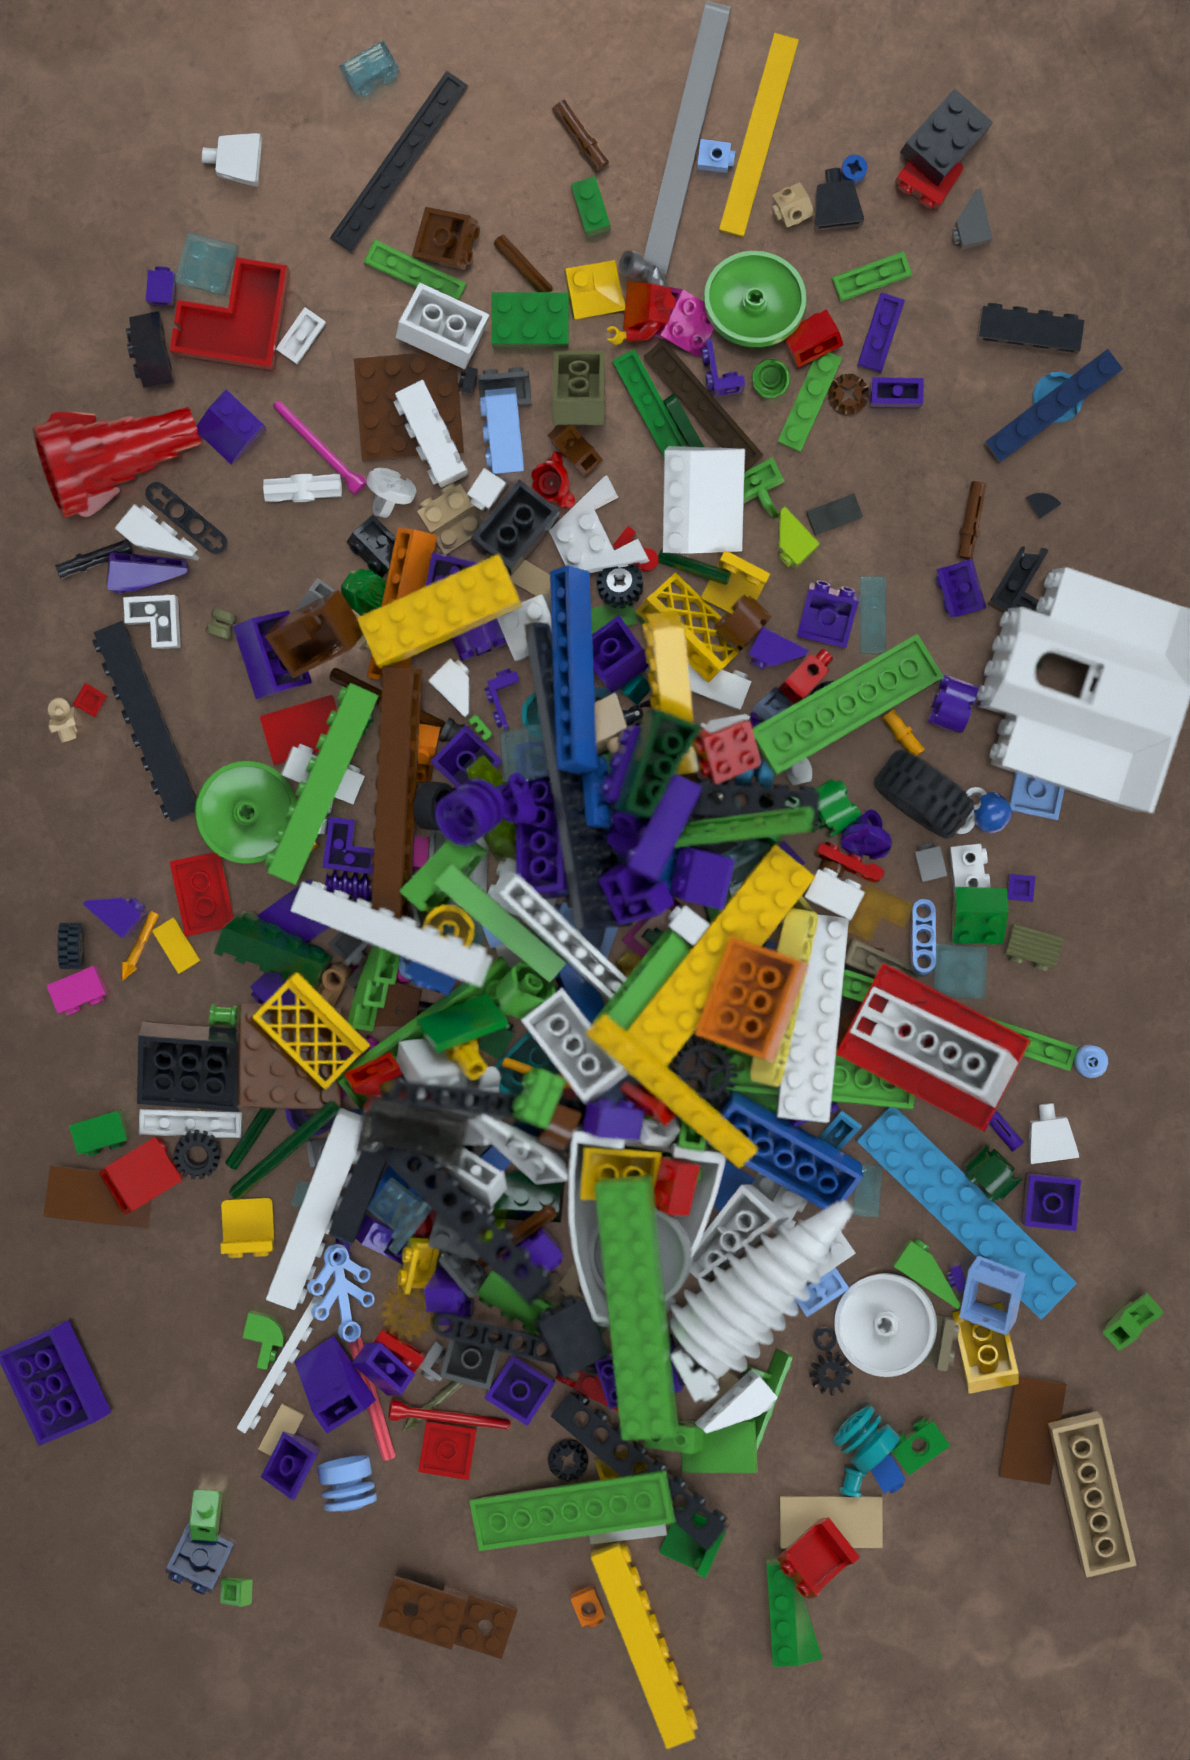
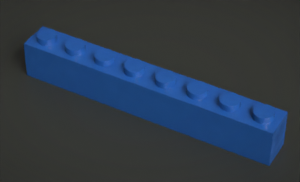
[550,565,597,774]

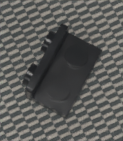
[346,515,396,578]

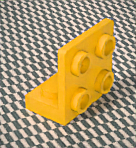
[701,550,770,614]

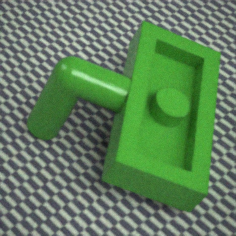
[744,457,785,518]

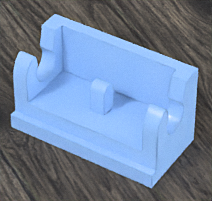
[795,1267,849,1317]

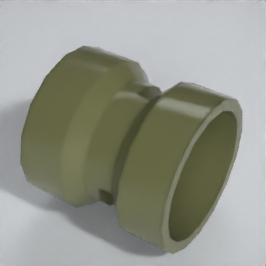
[205,608,237,640]

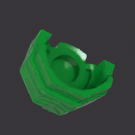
[341,569,387,616]

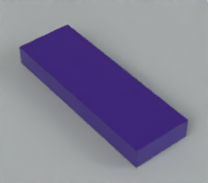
[857,292,905,374]

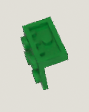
[659,1506,727,1578]

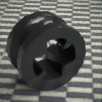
[813,1327,837,1351]

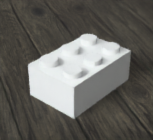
[395,282,489,369]

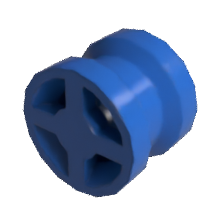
[841,154,868,184]

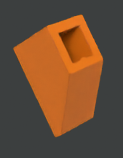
[417,724,440,783]

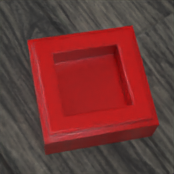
[72,683,108,718]

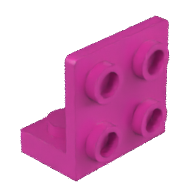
[653,286,714,357]

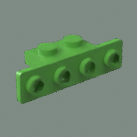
[743,1349,793,1450]

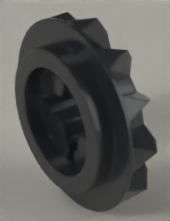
[548,1440,588,1481]

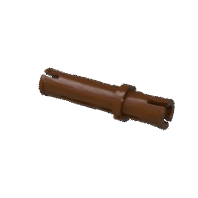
[552,99,609,171]
[957,481,987,559]

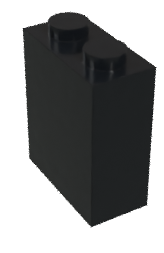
[532,1295,610,1378]

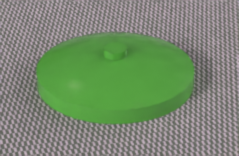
[704,251,807,347]
[195,761,297,863]

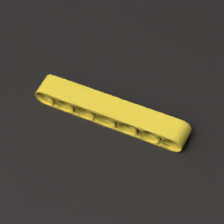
[750,908,818,1087]

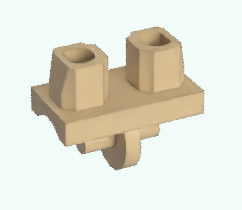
[48,698,77,743]

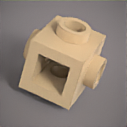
[772,182,815,228]

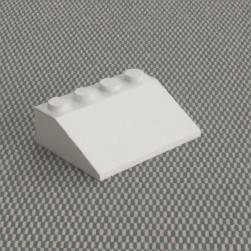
[663,446,745,553]

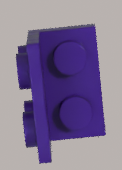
[701,338,745,397]

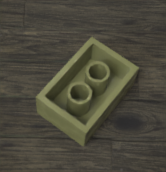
[552,351,605,425]

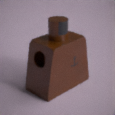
[374,981,434,1026]

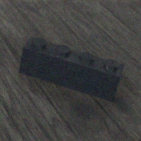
[976,303,1085,354]

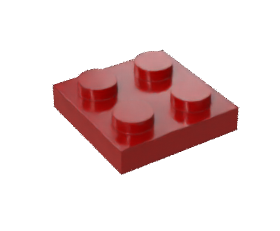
[418,1420,477,1480]

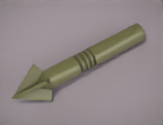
[402,1381,463,1431]

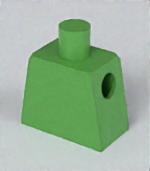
[190,1490,223,1542]

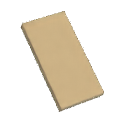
[780,1495,883,1548]

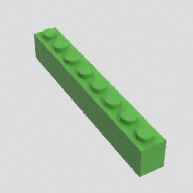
[264,683,378,885]

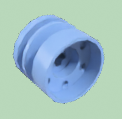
[316,1455,377,1511]

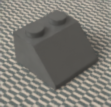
[428,1195,495,1261]

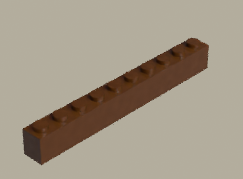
[370,667,422,921]

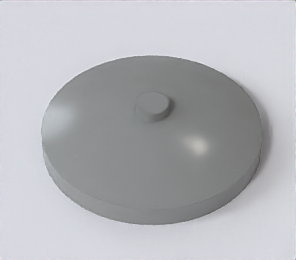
[589,1208,692,1301]

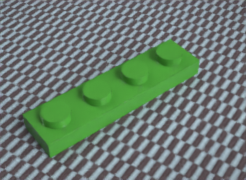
[777,352,842,452]

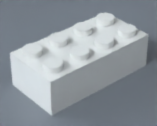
[521,989,629,1104]

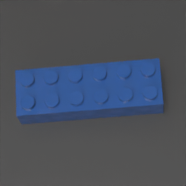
[706,1090,863,1210]

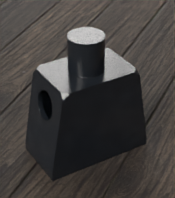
[814,168,864,230]

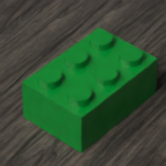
[491,292,569,348]

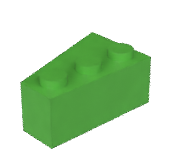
[400,839,488,911]

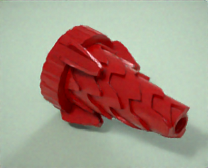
[32,407,201,518]

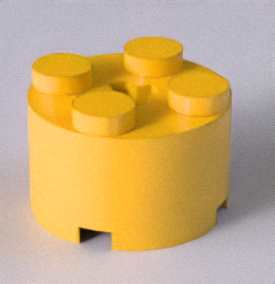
[423,905,475,948]

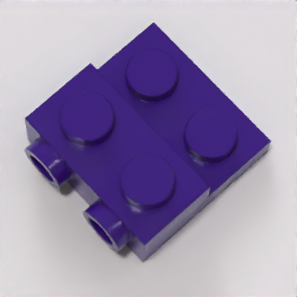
[797,580,859,648]

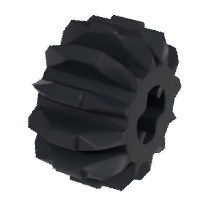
[809,1351,853,1396]

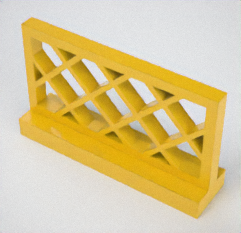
[635,572,748,683]
[252,972,370,1090]

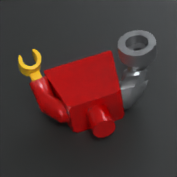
[606,250,676,345]

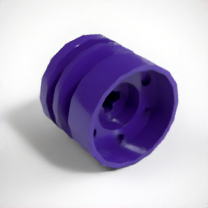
[435,778,505,846]

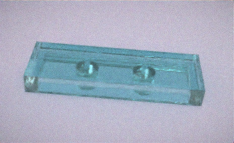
[860,576,886,654]

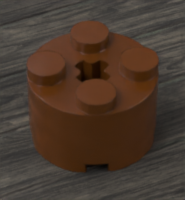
[714,594,773,654]

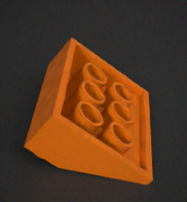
[695,936,809,1063]

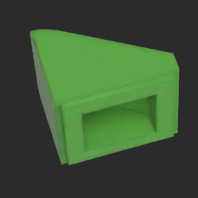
[220,1578,253,1607]

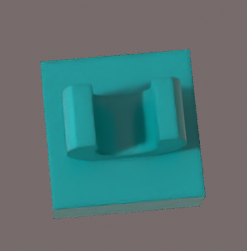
[621,674,652,705]

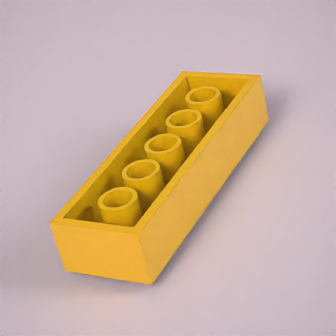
[357,554,523,669]
[642,610,698,775]

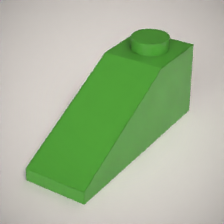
[892,1239,960,1309]

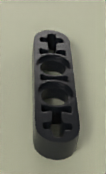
[145,482,228,555]

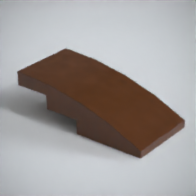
[43,1165,152,1228]

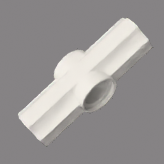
[263,474,342,502]

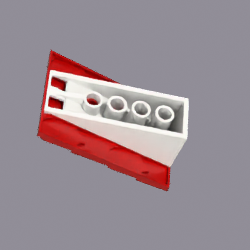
[836,963,1031,1132]

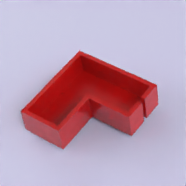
[169,257,289,371]

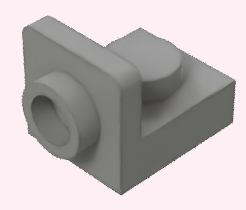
[419,1339,446,1381]

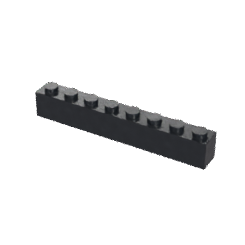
[92,621,197,822]

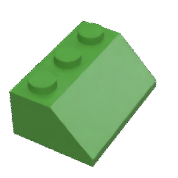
[477,1269,557,1334]

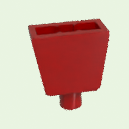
[778,649,833,704]

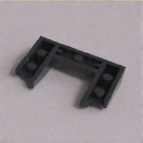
[987,546,1049,613]

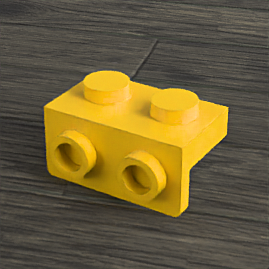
[397,1238,440,1294]

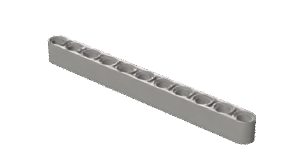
[643,1,731,277]

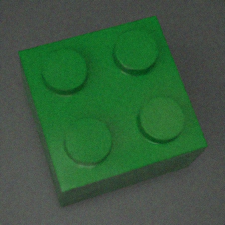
[951,887,1009,945]

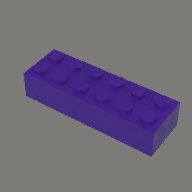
[516,741,570,899]

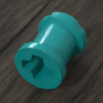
[839,1466,867,1497]

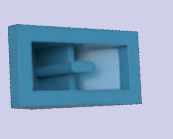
[817,1108,862,1151]

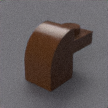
[547,424,603,477]
[535,1104,581,1151]

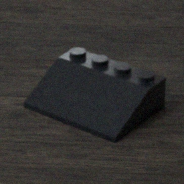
[137,1022,239,1112]

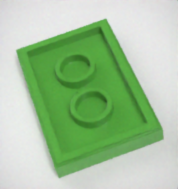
[681,1420,758,1473]

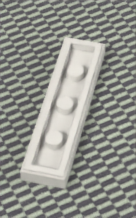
[139,1109,242,1138]

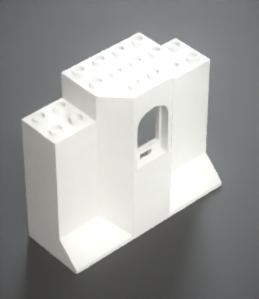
[976,567,1190,813]

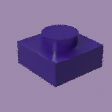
[1007,874,1036,902]
[947,1262,966,1293]

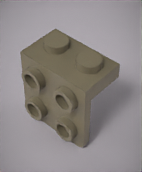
[920,1315,959,1371]

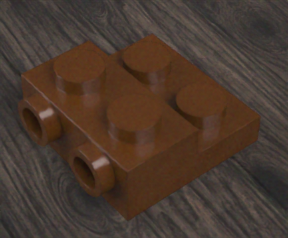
[412,207,480,270]

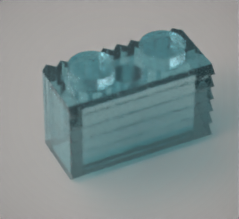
[339,40,400,97]

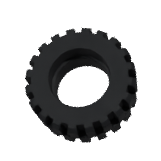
[874,749,974,839]

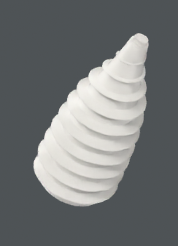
[669,1200,853,1377]

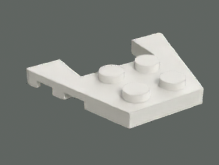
[549,475,649,573]

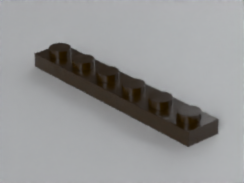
[644,339,763,472]

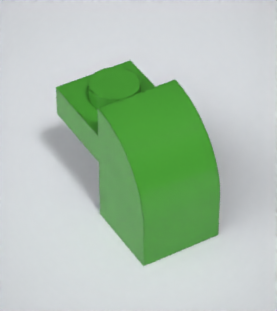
[1102,1292,1164,1351]
[243,1310,285,1370]

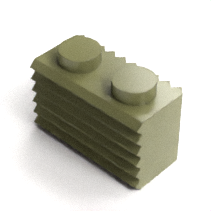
[1004,924,1064,971]

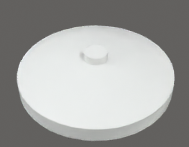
[835,1273,937,1377]

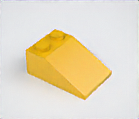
[580,1147,661,1200]
[952,1303,1019,1394]

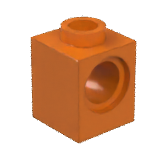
[570,1584,606,1628]

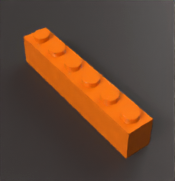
[367,527,437,680]

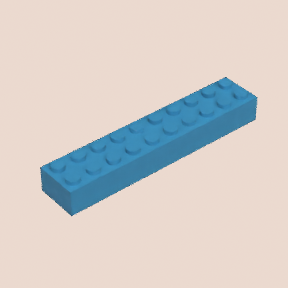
[855,1107,1077,1320]

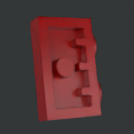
[620,1081,677,1127]
[373,1327,426,1373]

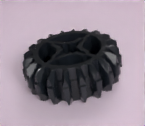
[668,1038,738,1107]

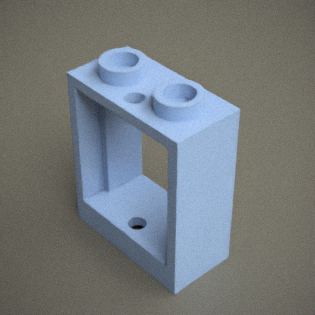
[960,1256,1026,1335]

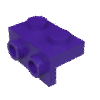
[936,559,987,618]

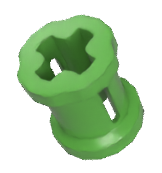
[209,1004,238,1029]

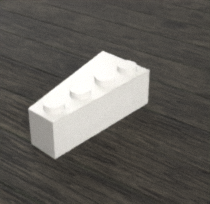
[393,380,468,488]
[690,1184,789,1280]

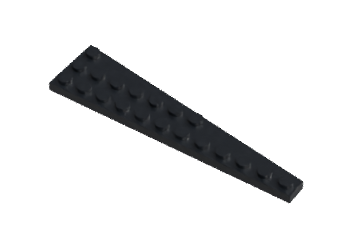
[524,622,632,930]

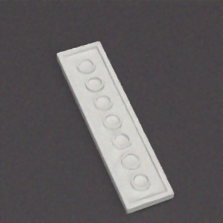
[777,915,849,1123]

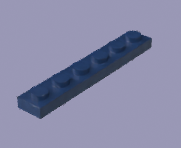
[984,349,1123,463]

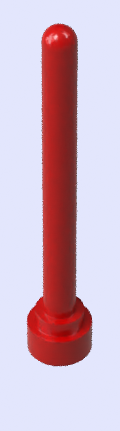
[388,1400,511,1430]

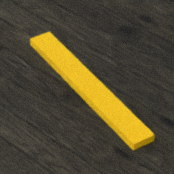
[719,33,799,237]

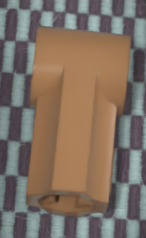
[317,961,352,1008]

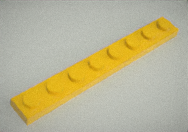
[586,1013,758,1168]

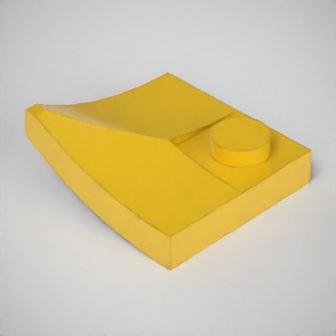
[564,260,625,320]

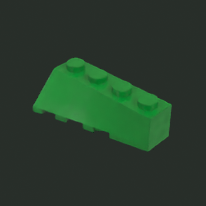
[766,1559,823,1667]

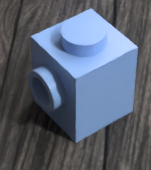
[697,139,735,173]

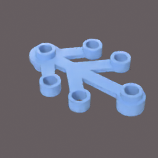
[307,1244,375,1342]

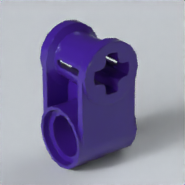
[496,773,538,824]

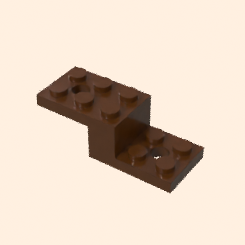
[379,1576,517,1659]

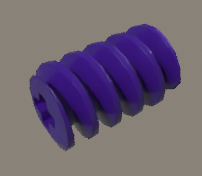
[325,869,373,903]

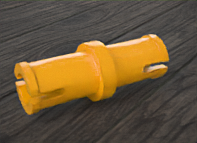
[881,709,925,756]

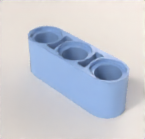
[910,899,936,977]

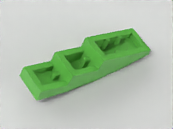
[347,944,401,1031]

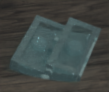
[499,724,550,783]

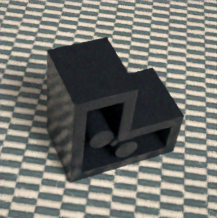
[126,311,173,388]

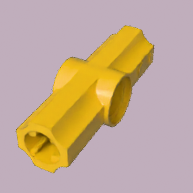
[445,1039,487,1080]

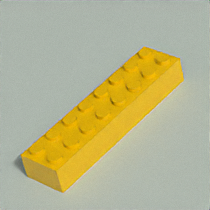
[591,1541,698,1749]

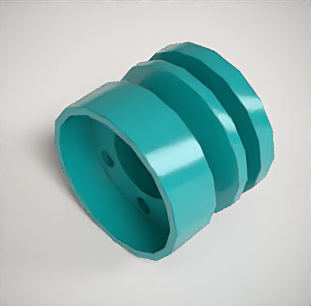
[831,1405,900,1474]

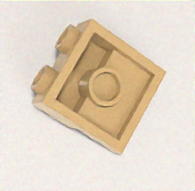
[417,483,484,555]

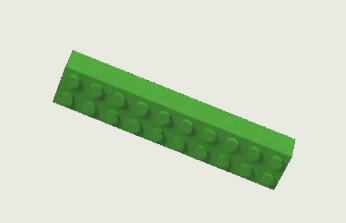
[595,1175,678,1440]

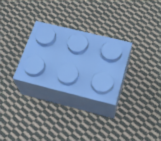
[480,387,524,474]

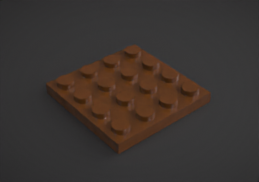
[353,352,464,461]
[237,1003,341,1110]

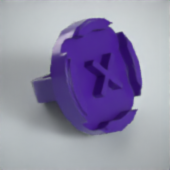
[841,809,892,860]
[607,810,652,856]

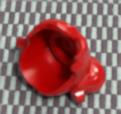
[531,451,575,509]

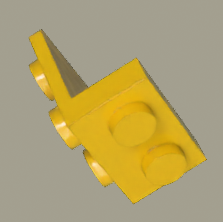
[221,1198,275,1258]

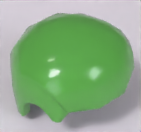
[752,359,791,398]

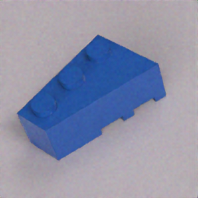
[404,959,457,995]

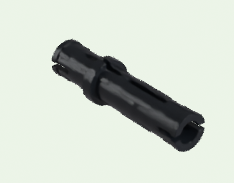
[55,538,133,579]

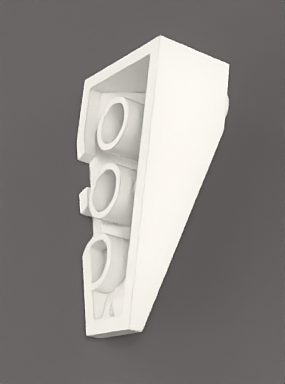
[467,1115,569,1184]

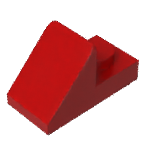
[344,1052,402,1099]

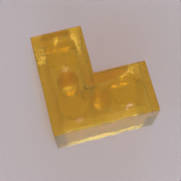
[848,884,914,941]

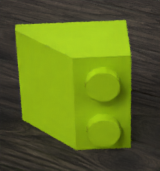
[777,506,820,569]

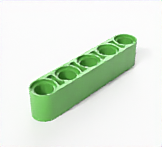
[593,928,691,1031]

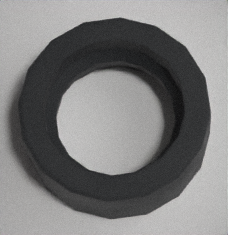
[413,781,454,831]

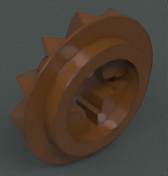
[828,374,869,415]

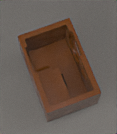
[265,590,364,678]

